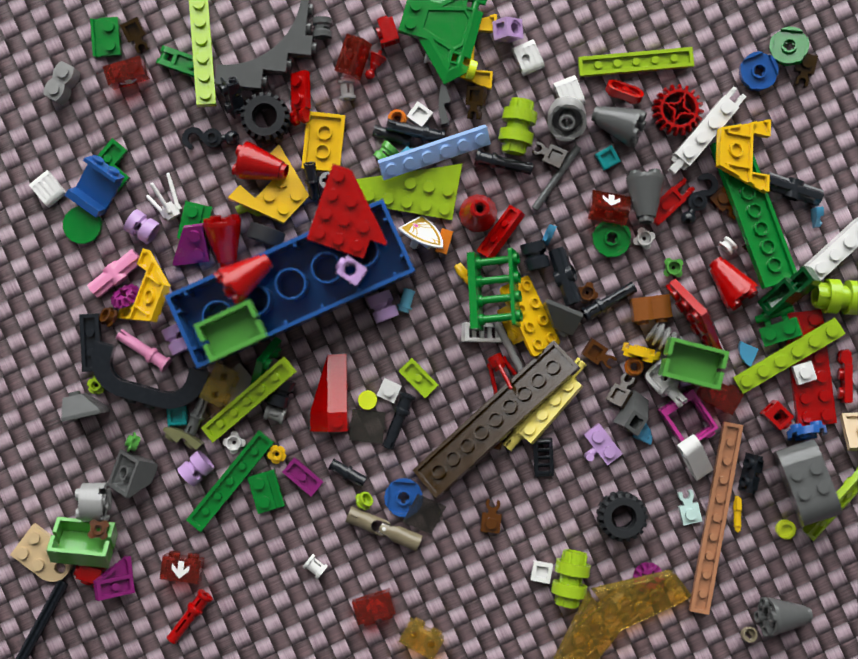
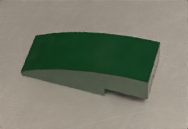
[758,265,822,317]

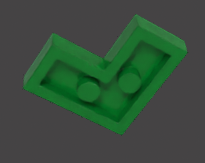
[97,138,131,193]
[250,337,282,385]

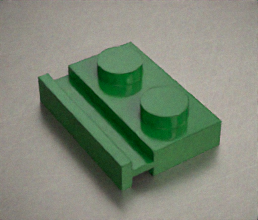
[90,17,122,58]
[177,201,214,239]
[247,469,285,514]

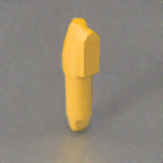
[454,263,468,285]
[733,496,742,533]

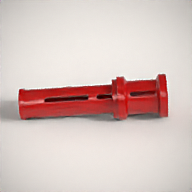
[167,589,213,644]

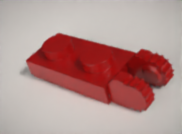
[290,70,311,126]
[654,177,695,226]
[837,349,853,403]

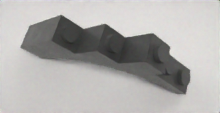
[215,0,317,92]

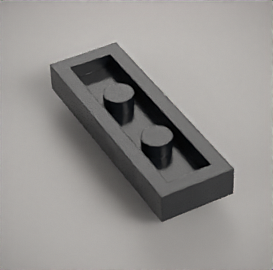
[79,313,102,372]

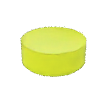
[465,59,478,80]
[358,390,377,410]
[775,519,796,539]

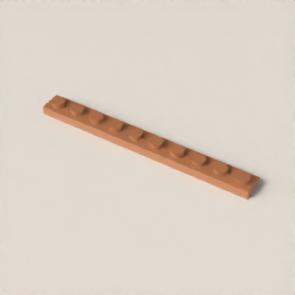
[689,421,743,615]

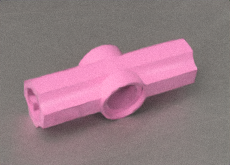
[87,249,140,298]

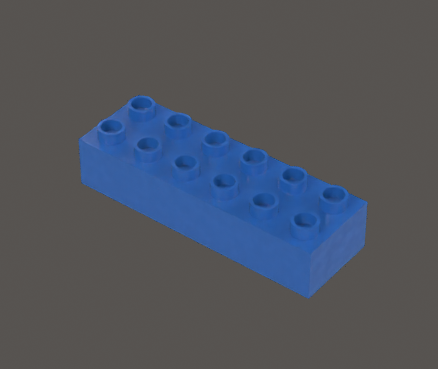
[165,199,416,368]

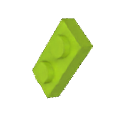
[399,358,438,398]

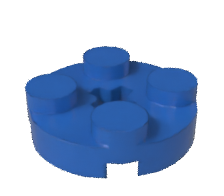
[739,51,779,91]
[786,420,827,441]
[384,478,423,517]

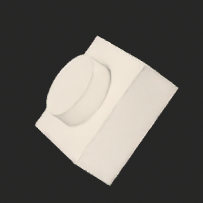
[406,102,433,127]
[791,361,817,385]
[377,378,402,403]
[530,560,553,584]

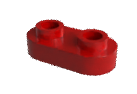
[605,79,644,104]

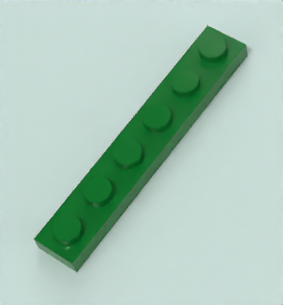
[186,430,274,532]

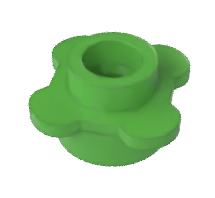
[663,258,683,278]
[124,432,141,452]

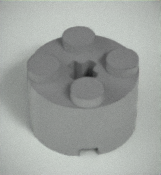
[548,97,587,141]
[75,482,112,522]

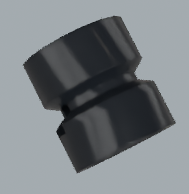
[520,240,550,272]
[264,380,296,409]

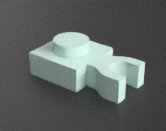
[677,489,702,525]

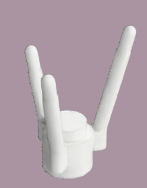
[146,173,182,221]

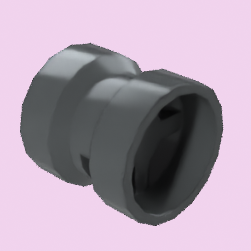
[313,16,332,40]

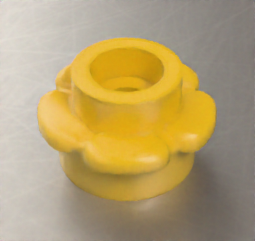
[267,445,286,464]

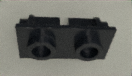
[219,76,244,119]
[737,453,764,494]

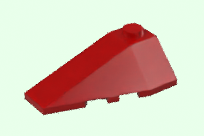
[310,354,349,432]

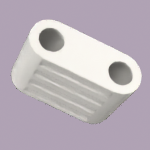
[512,39,545,76]
[553,75,586,104]
[29,170,66,208]

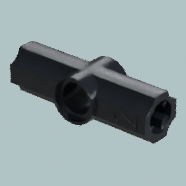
[767,172,824,206]
[548,246,583,306]

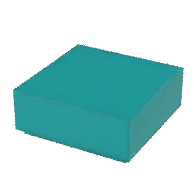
[594,145,621,172]
[167,406,188,426]

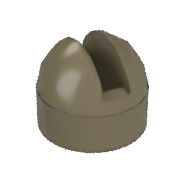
[740,626,758,643]

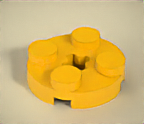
[622,342,661,363]

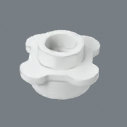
[633,227,655,250]
[223,431,246,454]

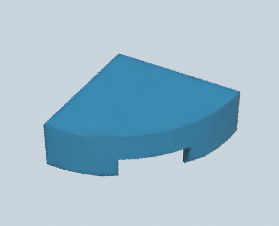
[810,206,824,228]
[542,224,557,246]
[738,341,759,366]
[632,424,652,445]

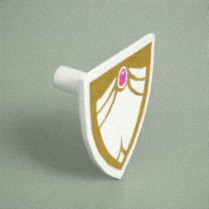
[398,215,443,249]

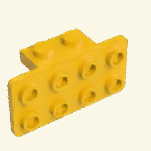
[497,276,560,357]

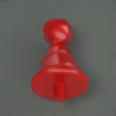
[365,50,387,80]

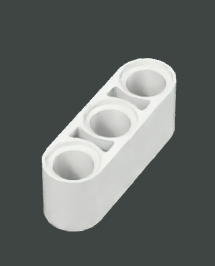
[677,434,713,481]

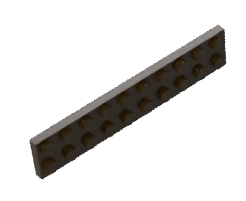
[413,340,581,499]

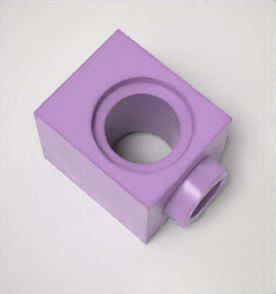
[492,16,524,43]
[336,256,368,287]

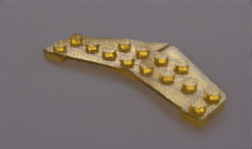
[553,570,692,659]

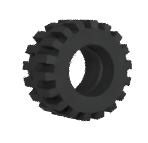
[240,92,291,144]
[596,491,648,542]

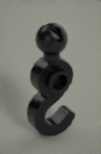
[182,127,240,150]
[681,173,718,226]

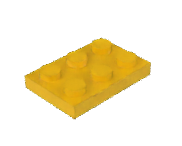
[301,111,346,172]

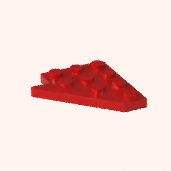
[307,164,387,259]
[665,279,722,350]

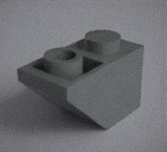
[613,390,649,436]

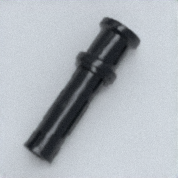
[386,118,445,143]
[474,149,533,175]
[581,282,637,323]
[382,391,416,450]

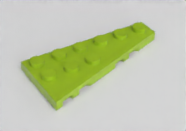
[356,164,462,220]

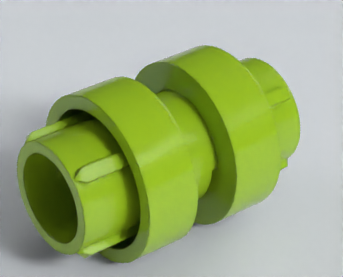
[498,97,538,156]
[811,279,858,315]
[551,549,591,608]

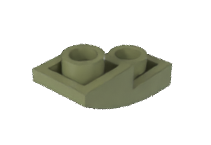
[163,426,205,450]

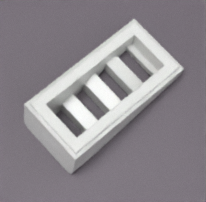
[461,322,502,343]

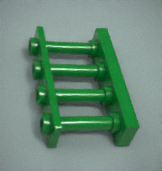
[467,248,523,332]

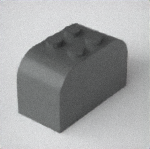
[773,439,842,527]

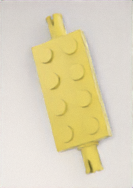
[502,357,587,452]

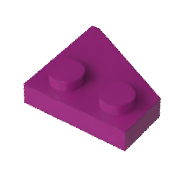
[172,223,210,266]
[93,556,135,601]

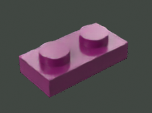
[282,457,324,497]

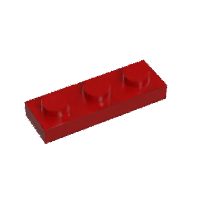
[476,205,525,258]

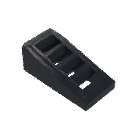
[533,437,554,477]

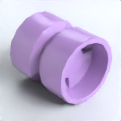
[123,209,160,244]
[367,290,399,324]
[161,323,188,356]
[177,450,215,487]

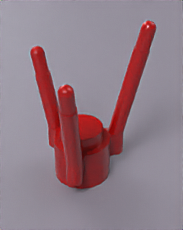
[486,352,517,395]

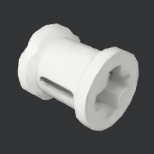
[303,554,328,579]

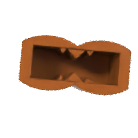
[629,294,673,325]

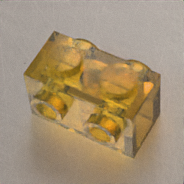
[199,362,240,407]
[399,617,444,659]

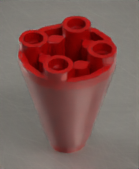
[232,141,289,180]
[459,194,497,232]
[202,214,242,267]
[213,254,273,305]
[709,257,759,311]

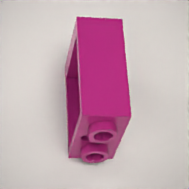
[658,389,719,443]

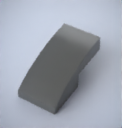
[438,84,451,128]

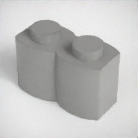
[43,61,80,106]

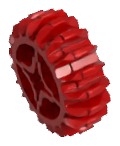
[651,84,704,136]

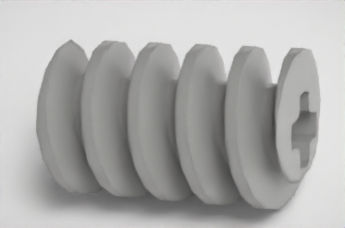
[646,322,684,350]

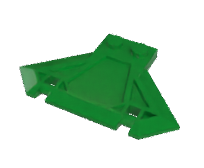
[398,0,487,85]

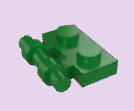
[755,304,803,347]

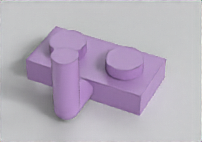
[583,423,623,465]

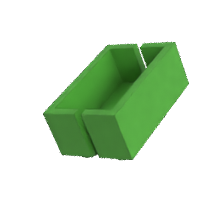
[194,300,269,362]
[658,337,729,390]
[46,517,118,568]

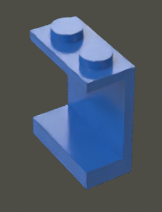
[65,155,125,217]

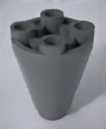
[591,106,647,148]
[626,169,665,224]
[754,597,813,637]

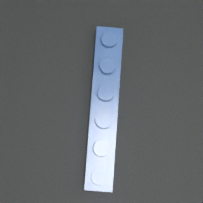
[377,125,491,180]

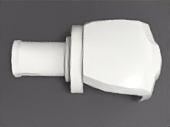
[645,360,688,408]

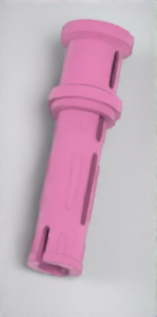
[116,329,172,372]

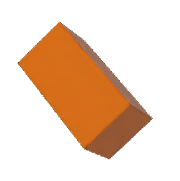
[435,228,453,255]

